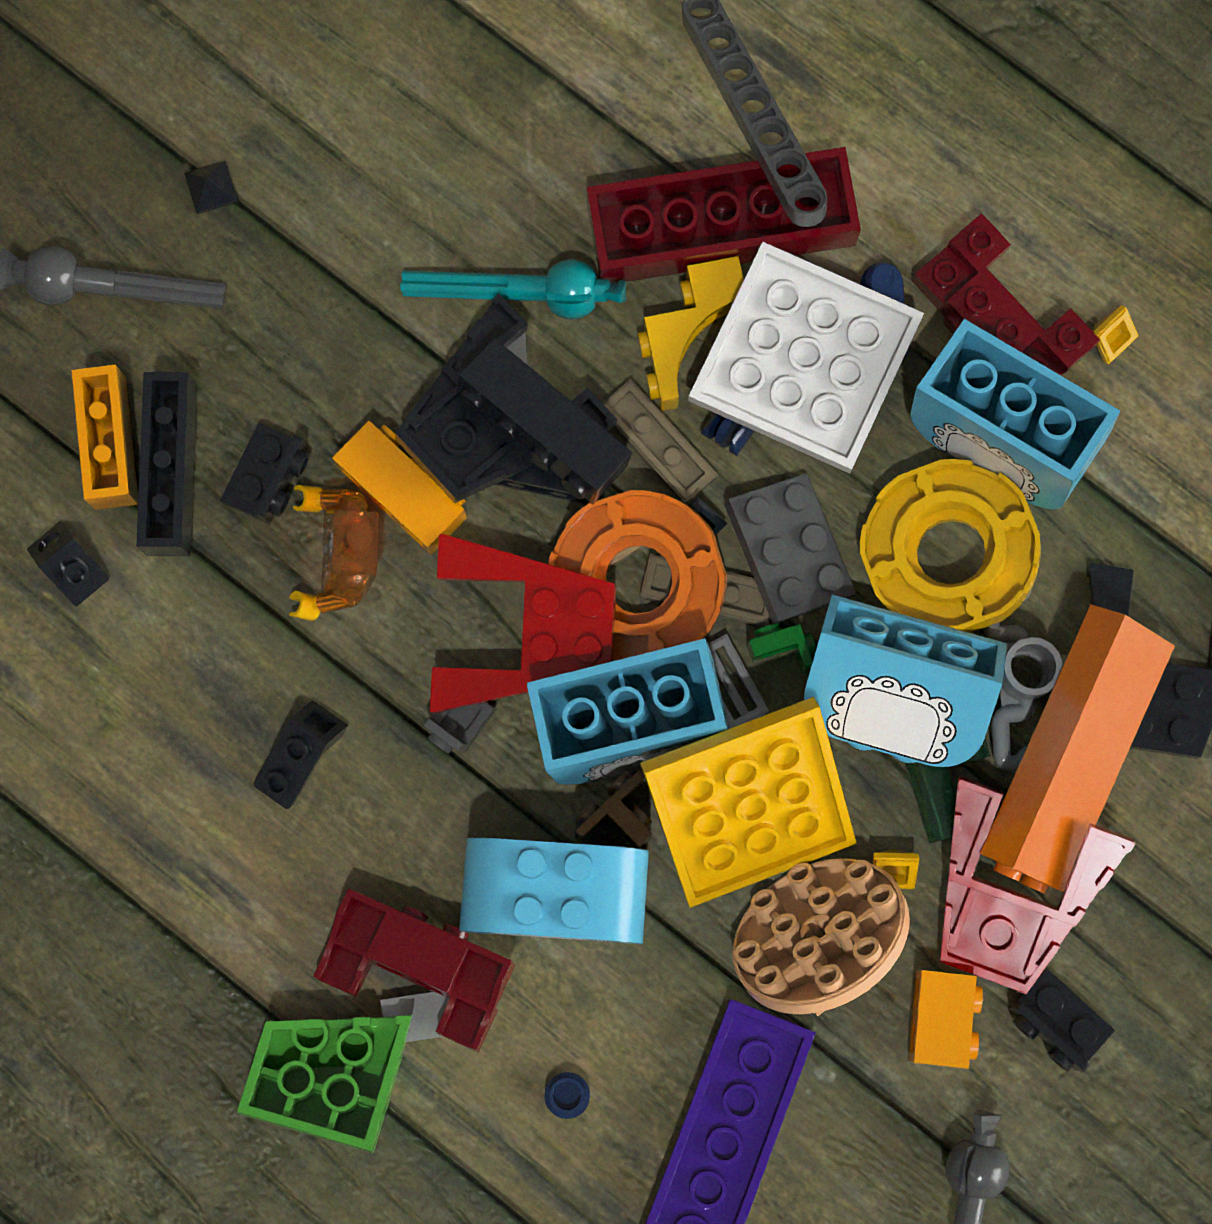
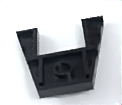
[395,293,618,503]
[1086,563,1212,759]

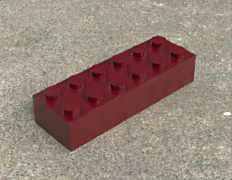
[587,147,861,282]

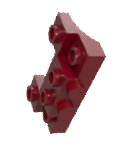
[912,213,1100,376]
[313,888,515,1053]

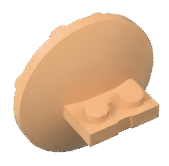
[732,858,910,1016]

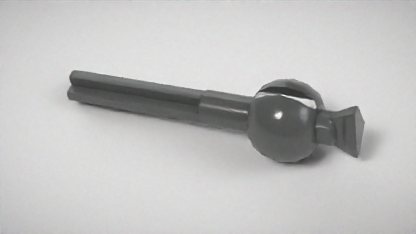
[0,245,226,309]
[946,1110,1010,1224]

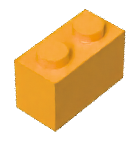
[908,970,983,1069]

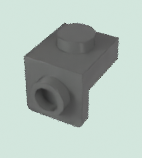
[423,703,497,754]

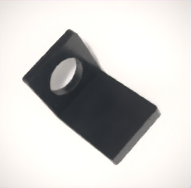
[27,521,109,607]

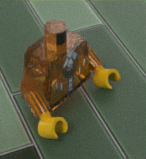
[289,485,379,621]

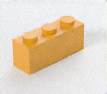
[71,364,138,510]
[332,420,467,555]

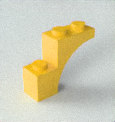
[637,256,744,411]

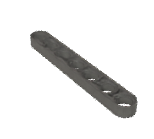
[682,0,827,227]

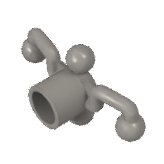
[982,588,1068,773]

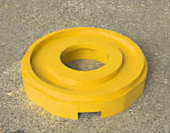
[860,459,1041,633]

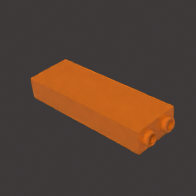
[980,604,1175,894]

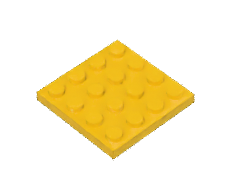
[640,697,857,908]

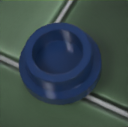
[544,1072,590,1119]

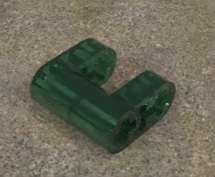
[905,739,1004,844]

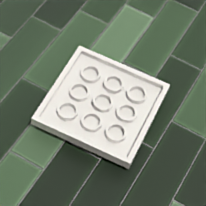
[688,242,924,474]

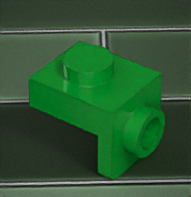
[747,624,817,674]

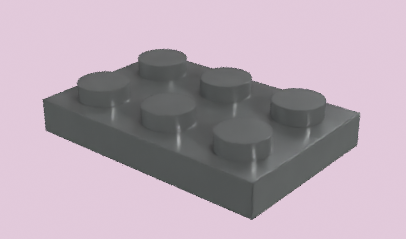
[724,473,856,624]

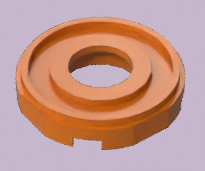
[548,490,727,661]

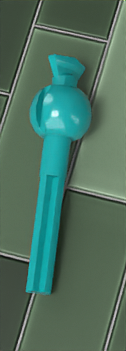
[400,259,626,320]

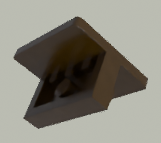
[574,769,652,849]

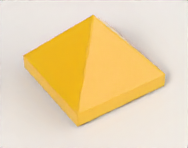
[1092,305,1138,365]
[872,849,919,889]

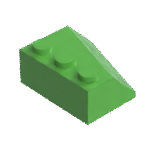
[237,1015,412,1154]

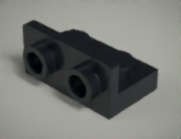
[220,423,310,525]
[1008,968,1115,1072]

